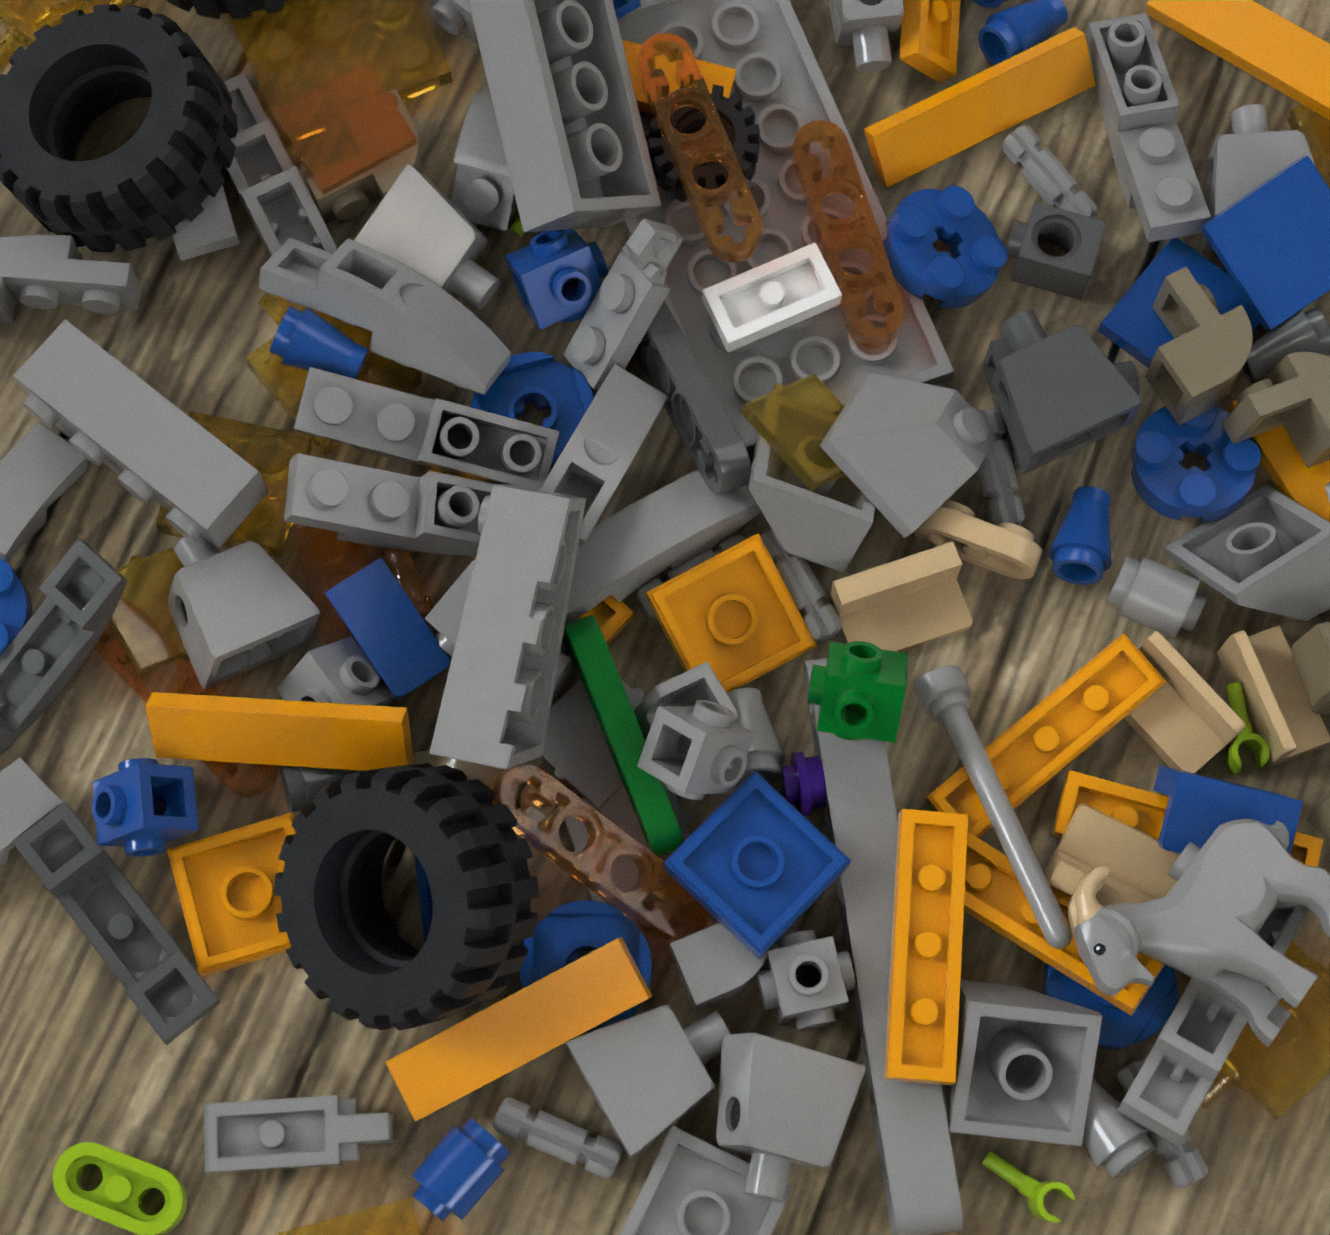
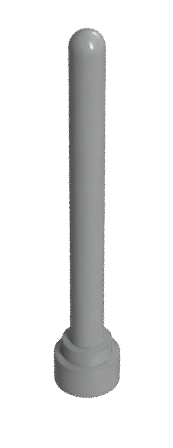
[914,665,1072,949]

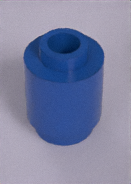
[411,1117,511,1221]

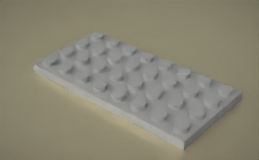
[617,0,954,454]

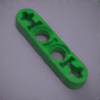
[564,614,684,859]

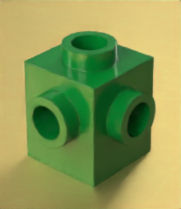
[807,641,908,743]

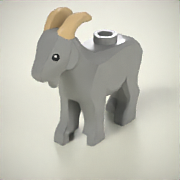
[1068,819,1330,1047]

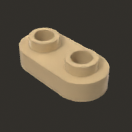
[914,500,1042,579]

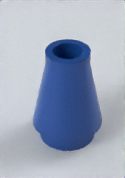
[978,0,1068,66]
[269,306,369,379]
[1049,486,1112,585]

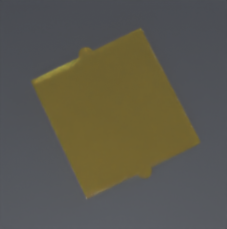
[740,374,850,491]
[109,547,190,675]

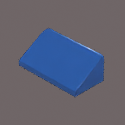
[325,557,451,700]

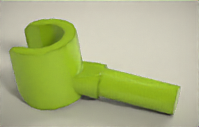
[1224,682,1270,775]
[982,1150,1075,1223]

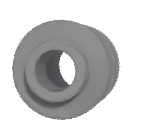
[1106,556,1207,638]

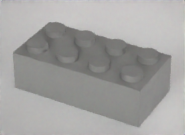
[468,0,662,233]

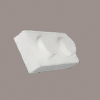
[702,242,842,352]

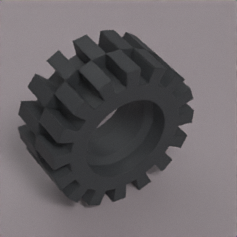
[649,84,760,206]

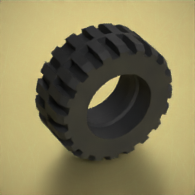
[0,4,238,253]
[274,763,539,1030]

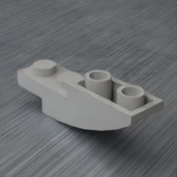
[1087,13,1211,243]
[0,235,141,323]
[259,238,511,395]
[540,364,668,553]
[293,367,560,490]
[284,453,493,557]

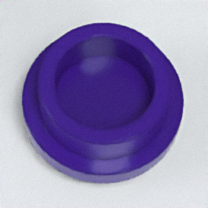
[780,751,826,816]

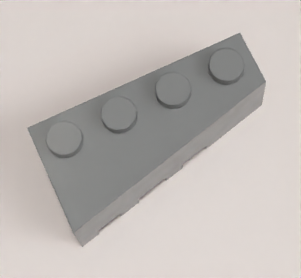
[13,319,269,549]
[429,484,586,769]

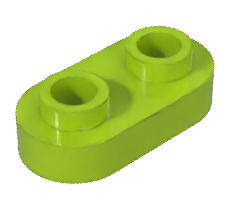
[52,1142,187,1235]

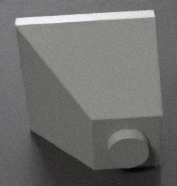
[820,373,997,538]
[748,396,875,573]
[1164,484,1330,621]
[946,980,1102,1146]

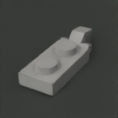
[563,218,683,390]
[204,1095,394,1174]

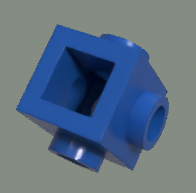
[504,229,609,330]
[92,758,199,857]

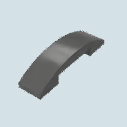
[0,538,128,754]
[12,802,221,1045]

